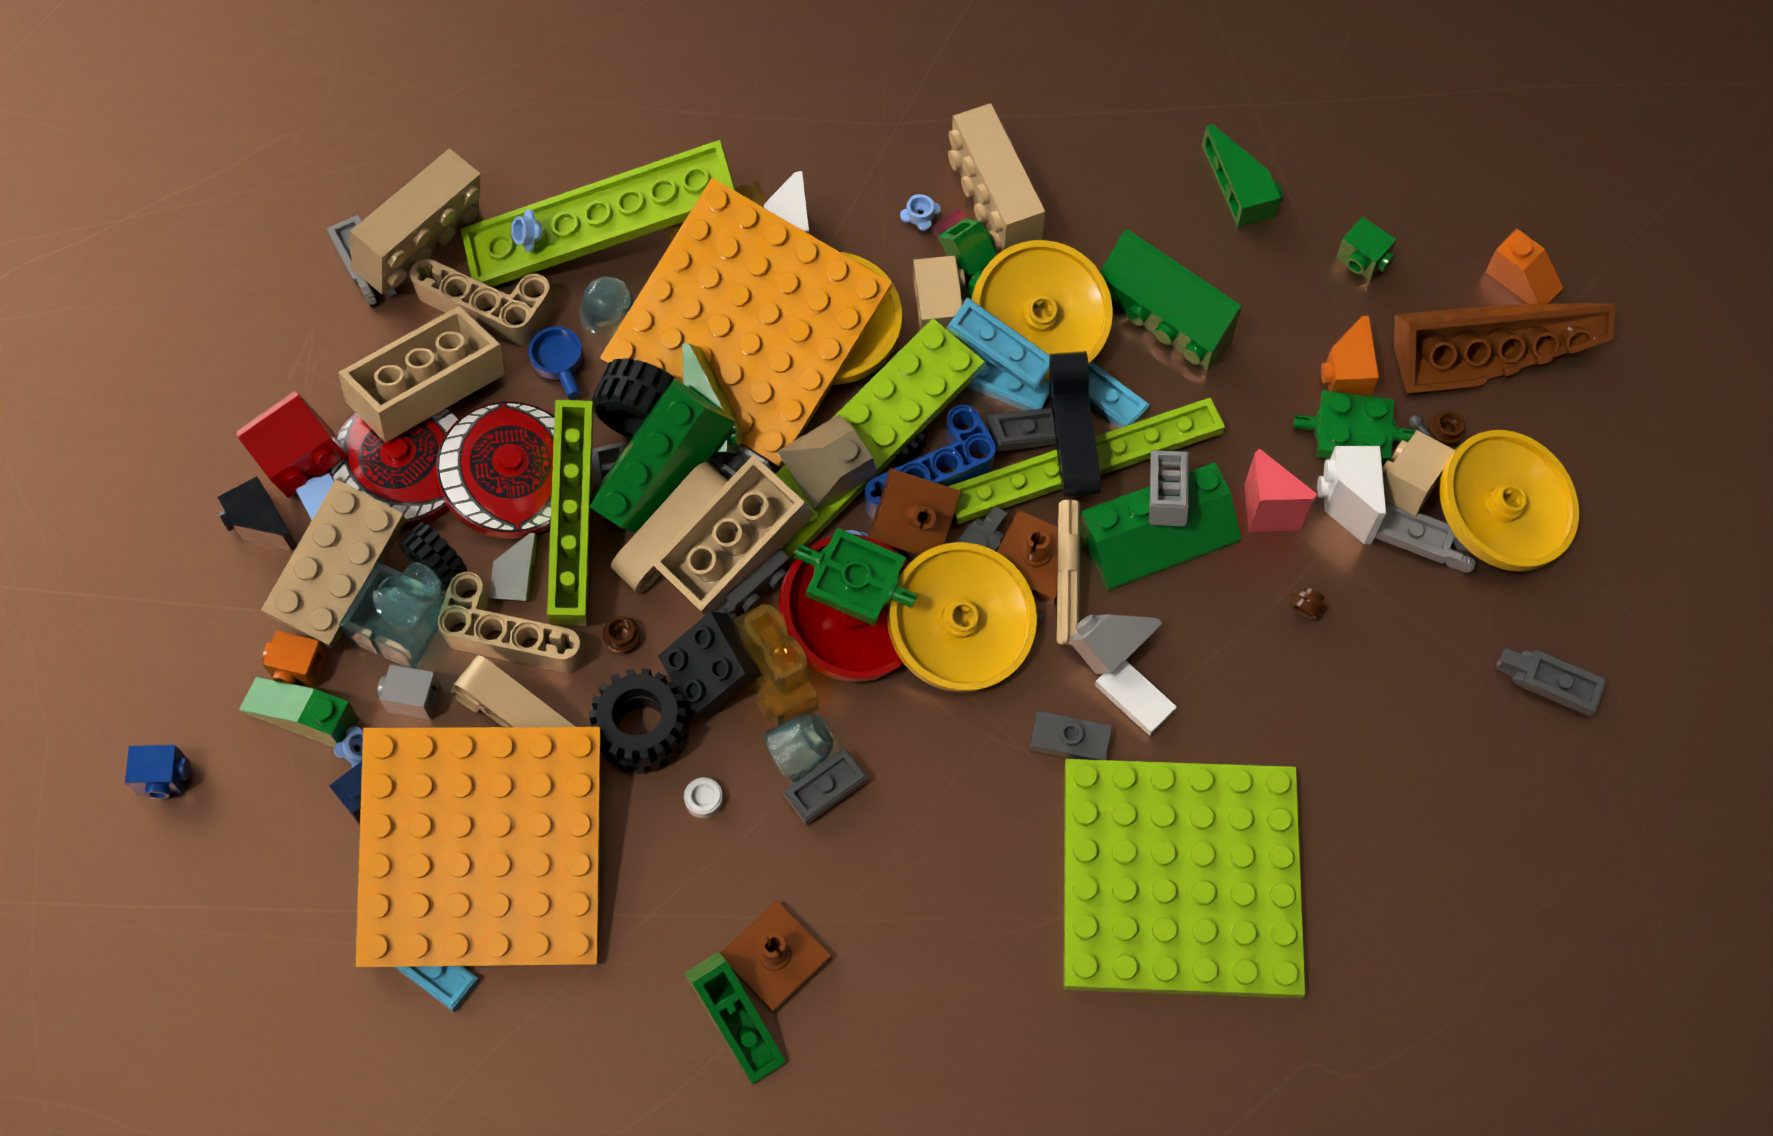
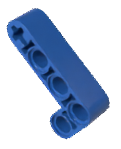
[865,405,996,519]

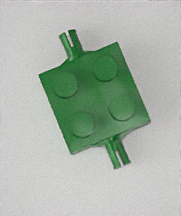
[1293,390,1417,466]
[794,528,918,626]

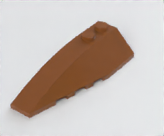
[1394,303,1616,393]

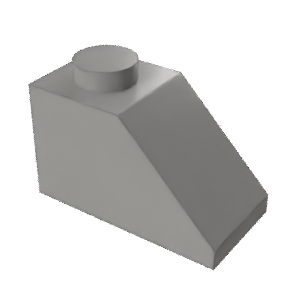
[1068,614,1162,674]

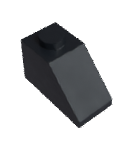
[217,476,297,551]

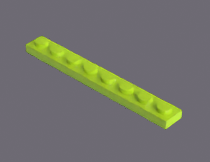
[948,397,1225,525]

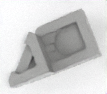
[489,533,537,601]

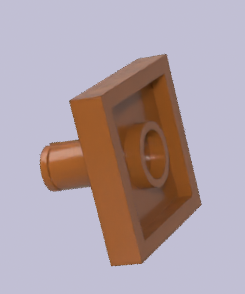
[868,468,961,555]
[997,510,1085,605]
[720,900,831,1014]

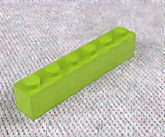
[547,400,594,626]

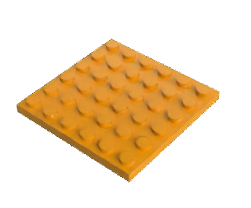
[600,178,893,468]
[355,727,601,967]

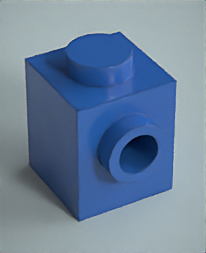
[125,745,190,799]

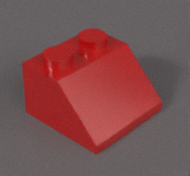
[235,390,348,498]

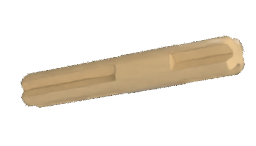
[1057,500,1081,646]

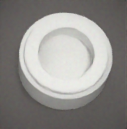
[684,777,723,818]

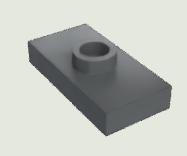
[986,408,1056,451]
[1029,711,1112,760]
[783,748,868,825]

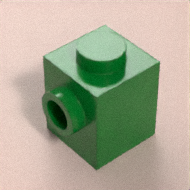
[1336,216,1397,280]
[938,218,997,276]

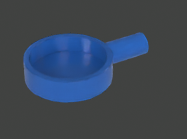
[528,326,583,400]

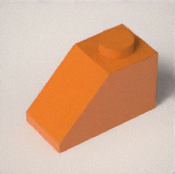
[1485,229,1563,304]
[1321,316,1379,395]

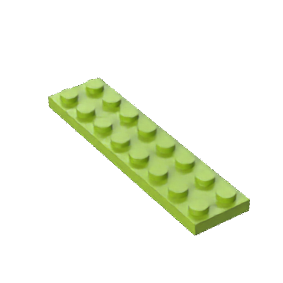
[461,140,736,287]
[775,318,986,563]

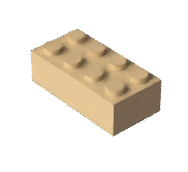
[948,103,1045,253]
[350,148,481,294]
[338,306,505,443]
[650,454,815,615]
[261,479,406,650]

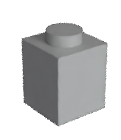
[377,664,441,720]

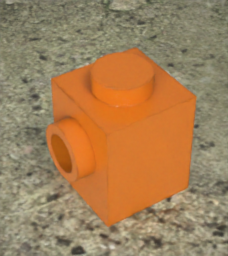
[262,630,328,688]

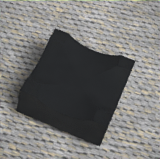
[658,611,762,718]

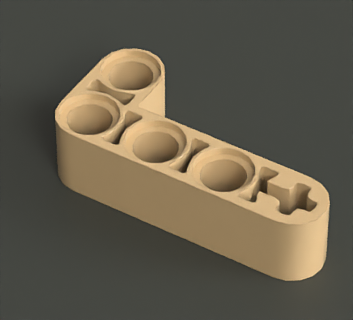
[410,259,554,346]
[611,462,728,593]
[438,572,585,673]
[451,655,575,727]

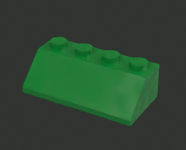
[1100,228,1242,370]
[589,378,736,533]
[1080,462,1241,592]

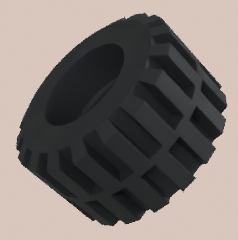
[591,358,679,439]
[589,668,689,774]

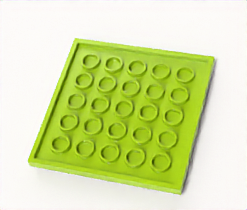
[1064,759,1305,999]

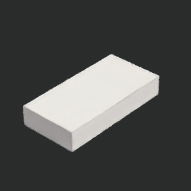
[1095,660,1177,736]

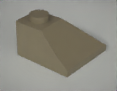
[777,414,877,511]

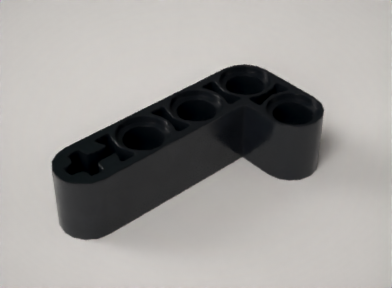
[1049,351,1101,497]

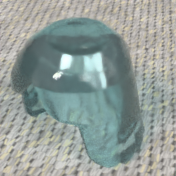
[579,276,634,333]
[372,562,442,627]
[764,713,834,782]

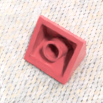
[1244,448,1317,532]

